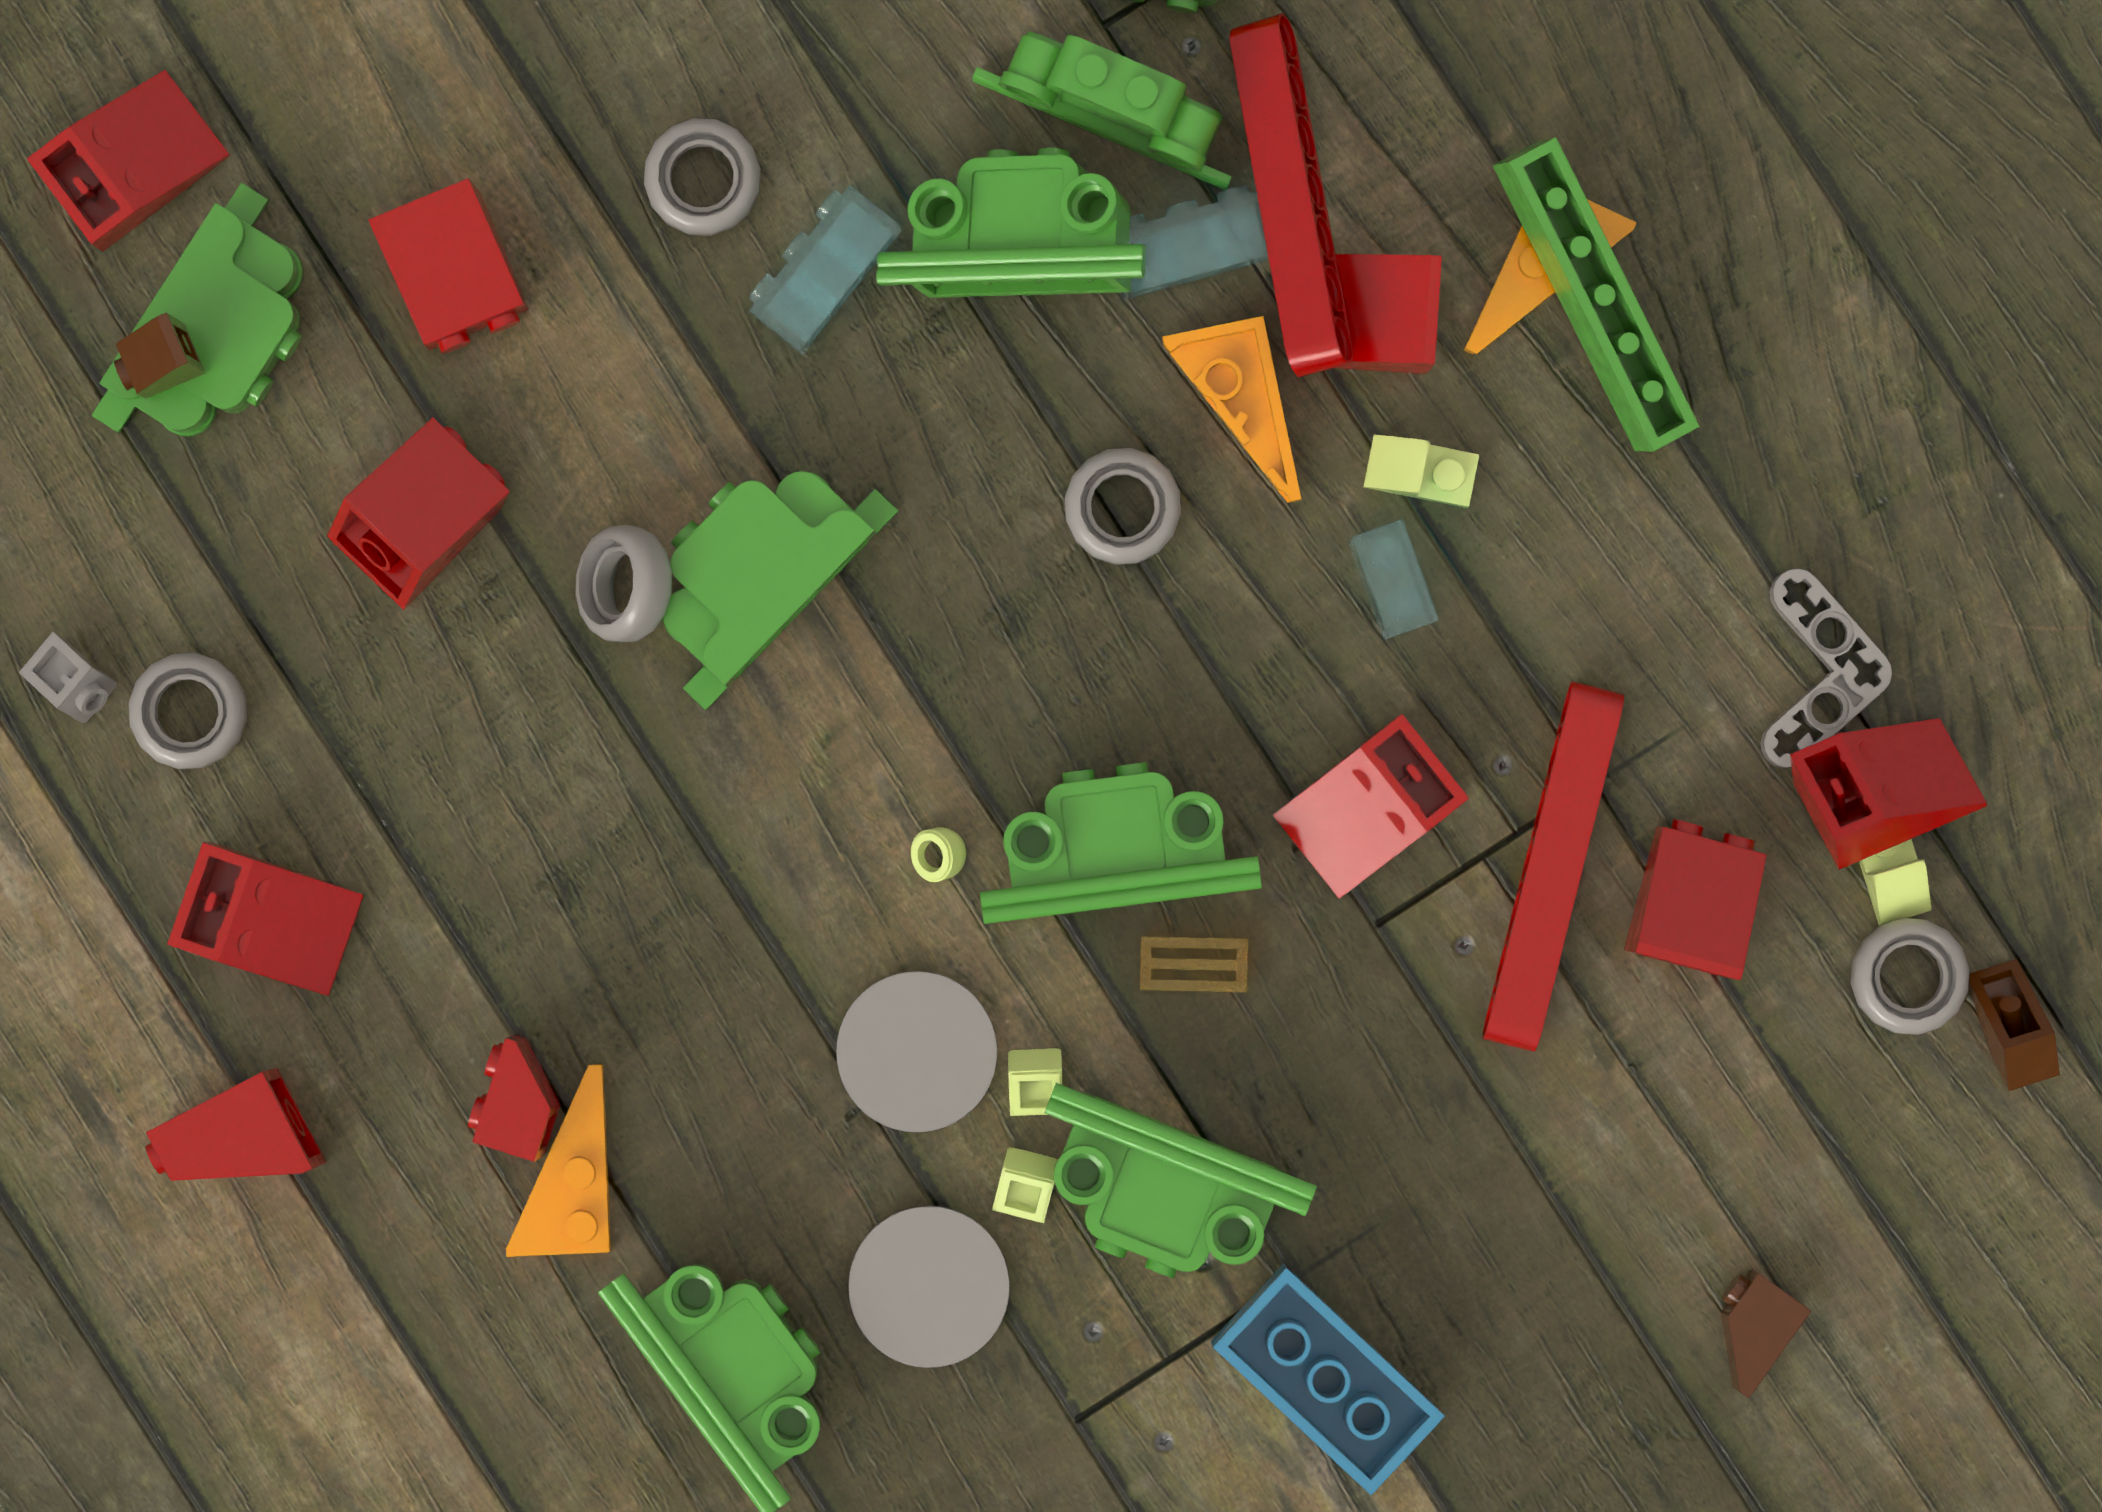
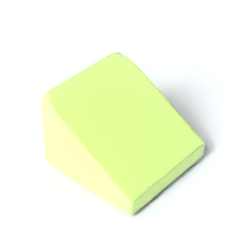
[1008,1048,1063,1116]
[992,1147,1058,1223]

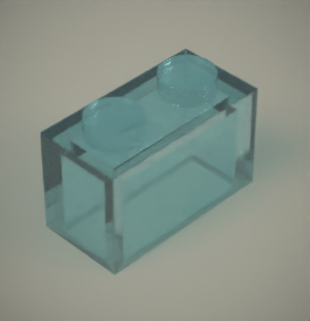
[1348,519,1439,641]

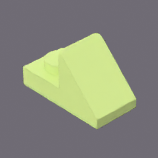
[1363,434,1480,508]
[1859,839,1932,925]

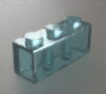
[749,185,901,356]
[1121,186,1269,301]

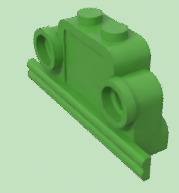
[972,32,1232,191]
[876,147,1146,298]
[91,182,304,437]
[663,471,898,710]
[980,762,1262,924]
[1044,1083,1317,1278]
[597,1264,821,1512]

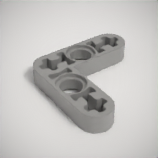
[1760,569,1892,768]

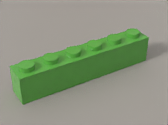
[1492,137,1700,452]

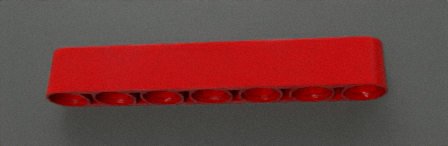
[1229,13,1353,377]
[1482,681,1625,1052]

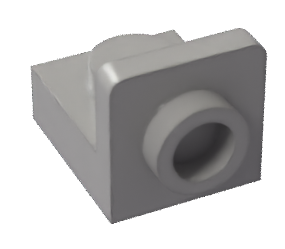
[19,632,117,723]

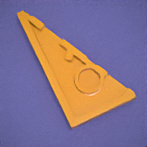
[1464,199,1637,354]
[1162,316,1301,503]
[506,1064,611,1257]

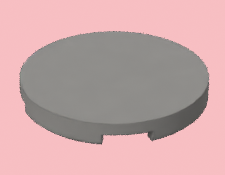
[836,971,997,1132]
[849,1205,1009,1368]

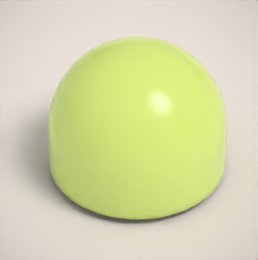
[911,827,967,882]

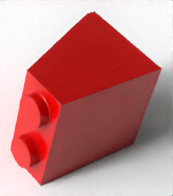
[368,178,529,354]
[1335,254,1442,374]
[327,417,510,610]
[1624,819,1767,980]
[145,1068,327,1181]

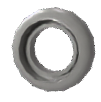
[644,118,761,236]
[1064,448,1181,565]
[575,525,672,642]
[128,652,247,769]
[1851,918,1970,1035]

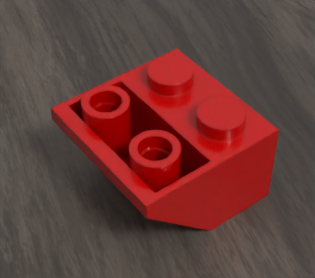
[468,1035,561,1162]

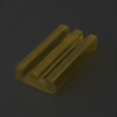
[1140,936,1248,992]

